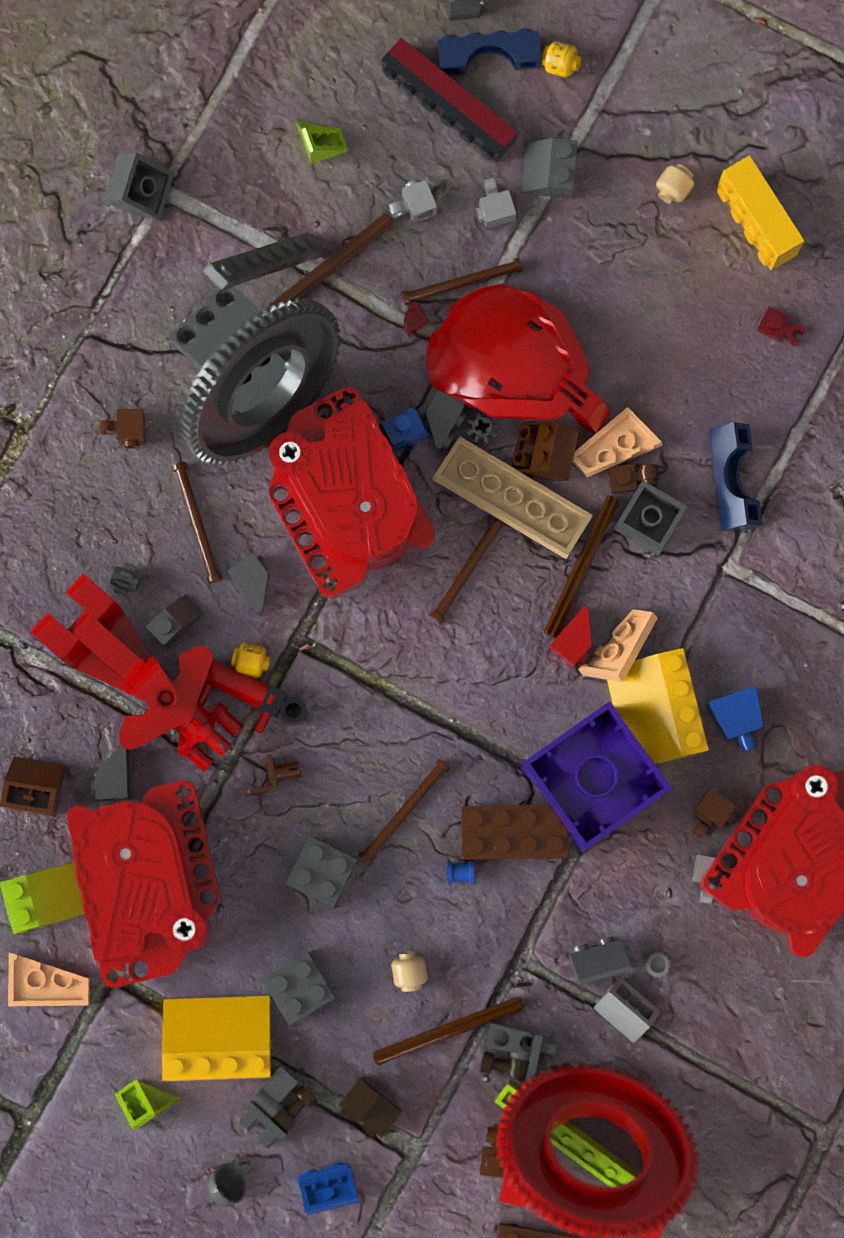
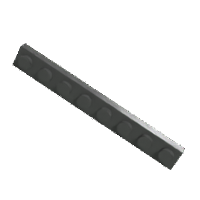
[204,232,325,290]

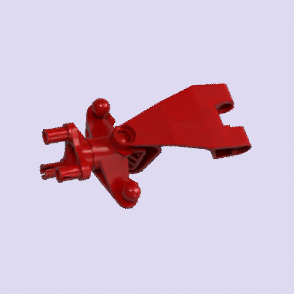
[30,573,244,772]

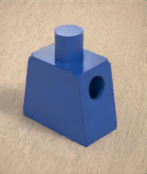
[379,407,431,454]
[705,686,763,752]

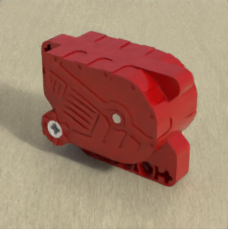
[269,387,435,599]
[700,765,844,957]
[67,781,221,988]

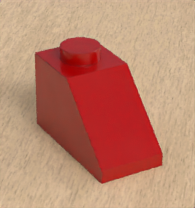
[549,606,591,668]

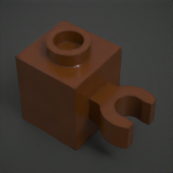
[99,409,146,449]
[692,788,737,838]

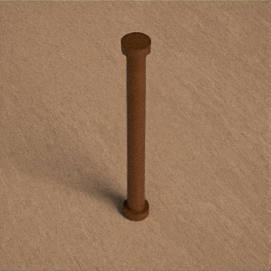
[401,257,523,306]
[171,462,223,584]
[429,516,506,623]
[357,759,450,866]

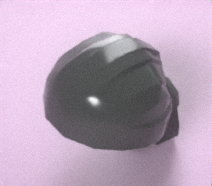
[207,1153,250,1207]

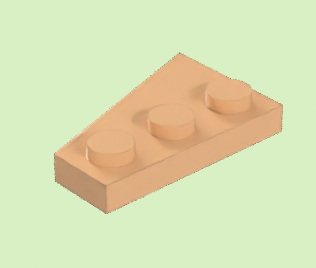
[572,407,662,477]
[578,609,658,682]
[8,953,90,1006]

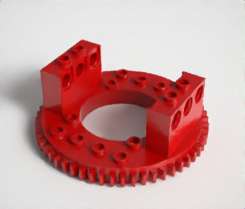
[496,1063,699,1238]

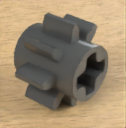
[467,413,498,446]
[110,563,142,596]

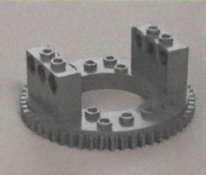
[169,286,341,465]

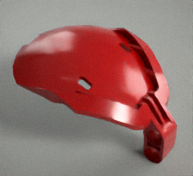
[426,284,610,435]

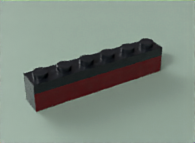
[381,38,518,162]

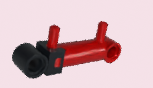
[198,659,307,734]

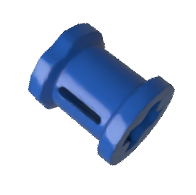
[447,861,474,885]

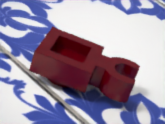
[756,306,806,346]

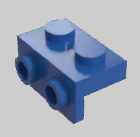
[297,1163,359,1216]

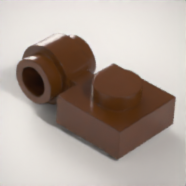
[608,464,659,494]
[479,1124,505,1178]

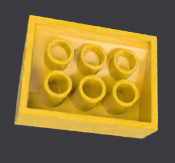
[607,648,709,765]
[162,996,272,1081]

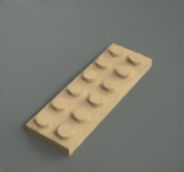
[433,437,593,559]

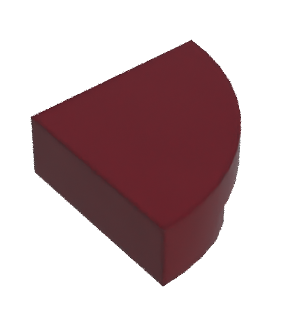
[404,301,429,337]

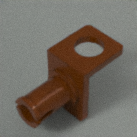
[245,754,301,797]

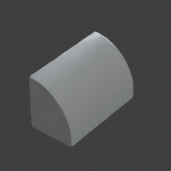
[594,977,660,1043]

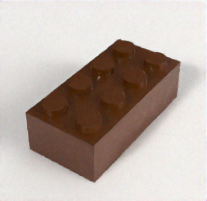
[461,805,569,861]

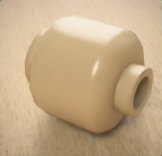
[656,164,694,203]
[391,951,428,992]

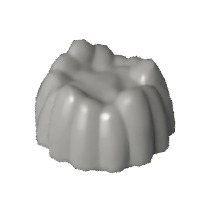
[645,952,671,978]

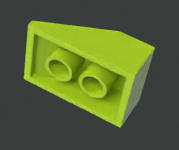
[0,862,84,935]

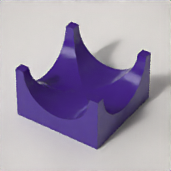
[520,701,672,853]

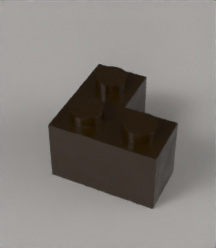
[339,1077,402,1138]

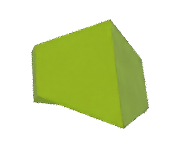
[295,119,348,164]
[115,1079,182,1131]

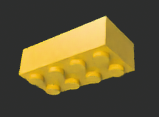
[717,155,804,271]

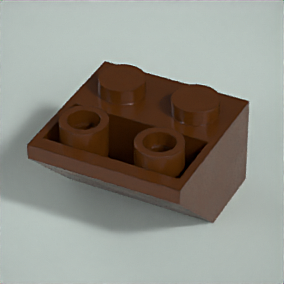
[511,422,579,481]
[0,757,66,817]

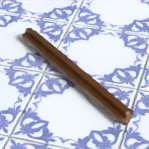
[269,213,394,307]
[544,495,619,638]
[373,997,524,1065]

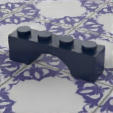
[437,28,541,76]
[709,422,763,532]

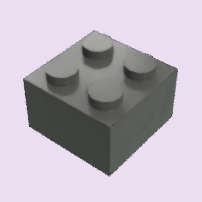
[614,480,688,556]
[286,836,357,908]
[262,952,336,1026]

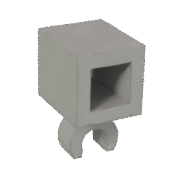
[476,178,516,230]
[389,180,437,223]
[692,855,733,904]

